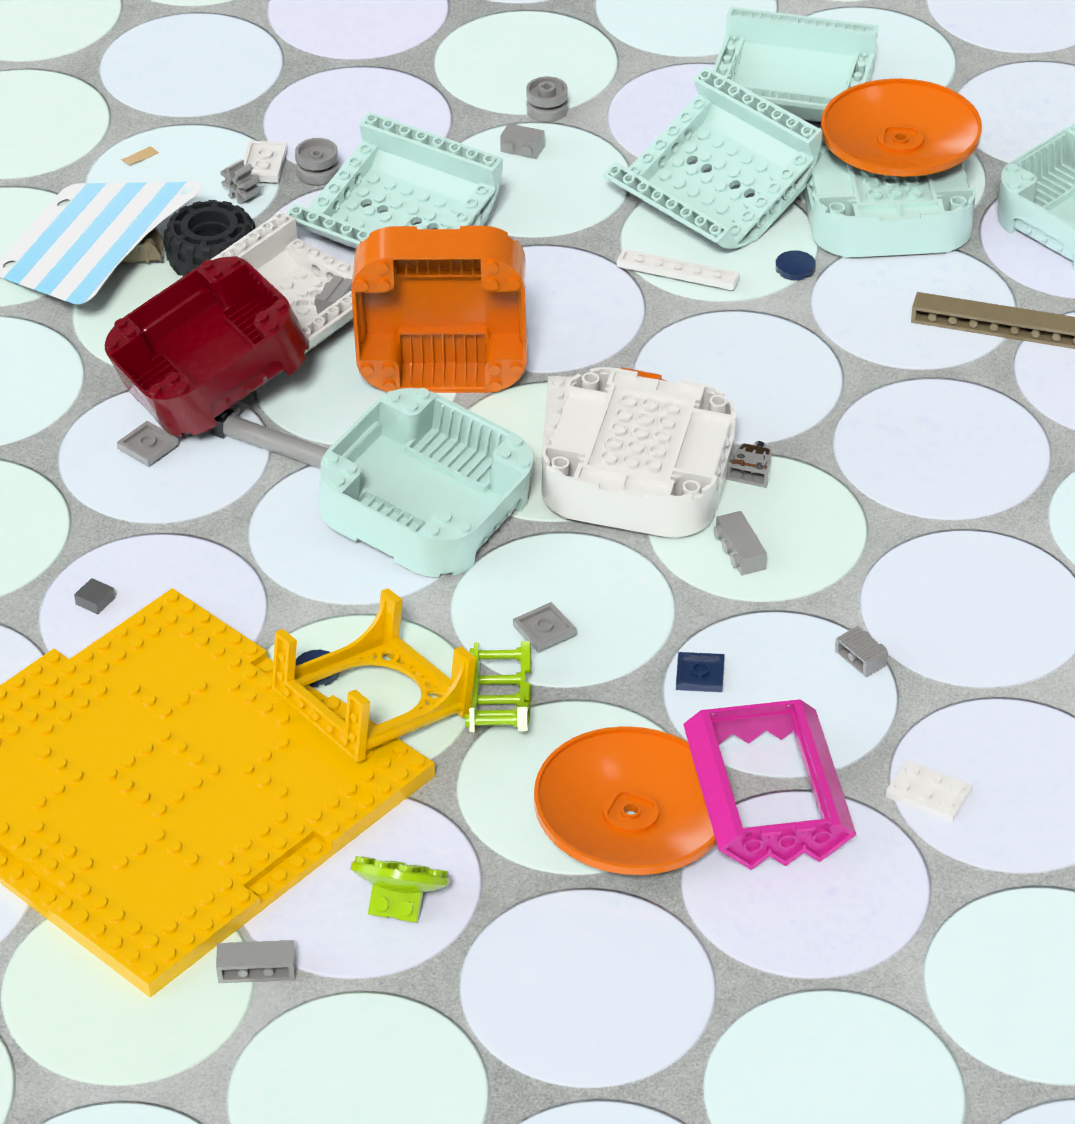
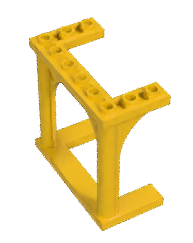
[271,588,476,763]

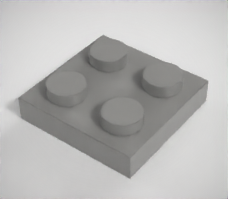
[117,421,179,466]
[513,602,576,652]

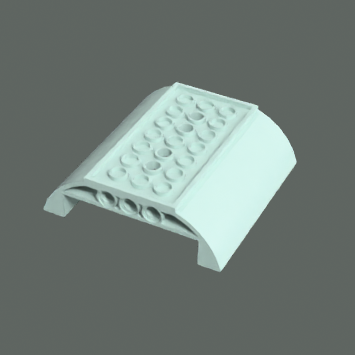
[602,66,822,249]
[286,112,503,249]

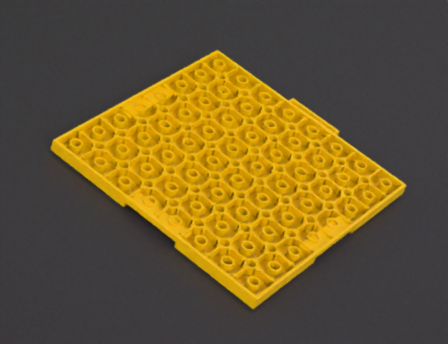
[0,588,435,998]

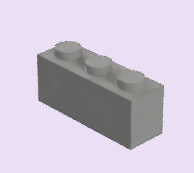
[714,511,767,576]
[216,940,295,983]

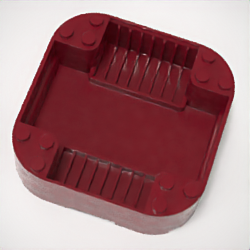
[104,256,309,437]

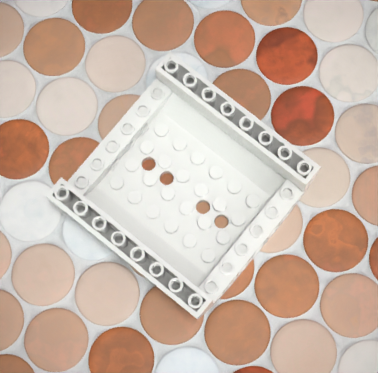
[211,211,353,354]

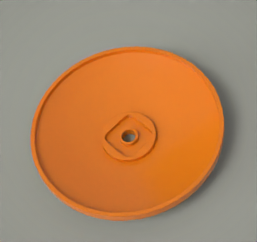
[821,78,982,177]
[534,726,717,875]

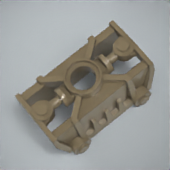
[118,227,164,265]

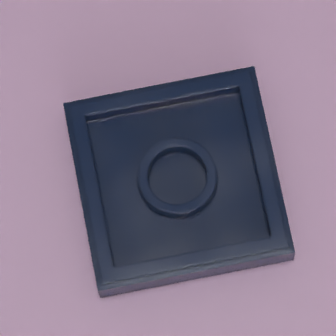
[676,652,725,692]

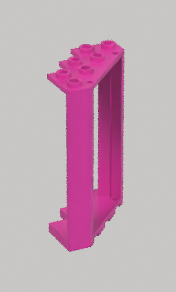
[683,699,857,870]

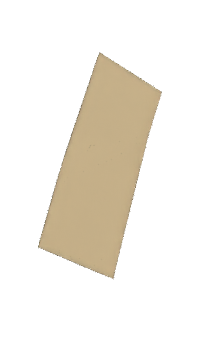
[120,146,159,165]

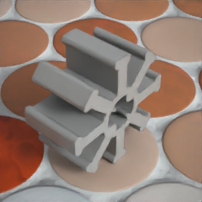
[220,159,261,204]

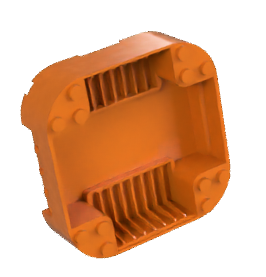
[351,226,527,393]

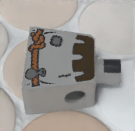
[727,441,771,488]

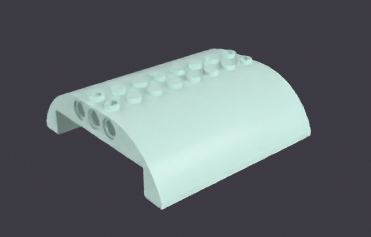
[713,7,879,122]

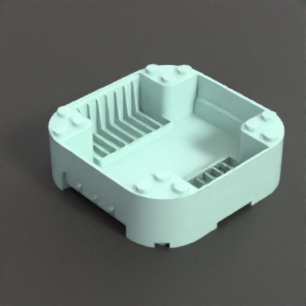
[997,123,1075,270]
[803,128,976,259]
[318,388,533,578]

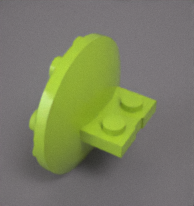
[350,856,450,923]

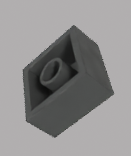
[74,578,115,615]

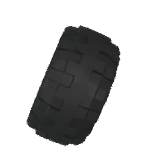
[164,200,256,276]

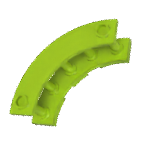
[465,641,531,732]

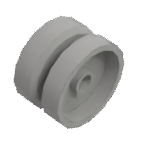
[526,76,568,122]
[295,138,339,185]

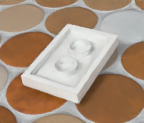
[243,140,287,183]
[885,760,973,823]

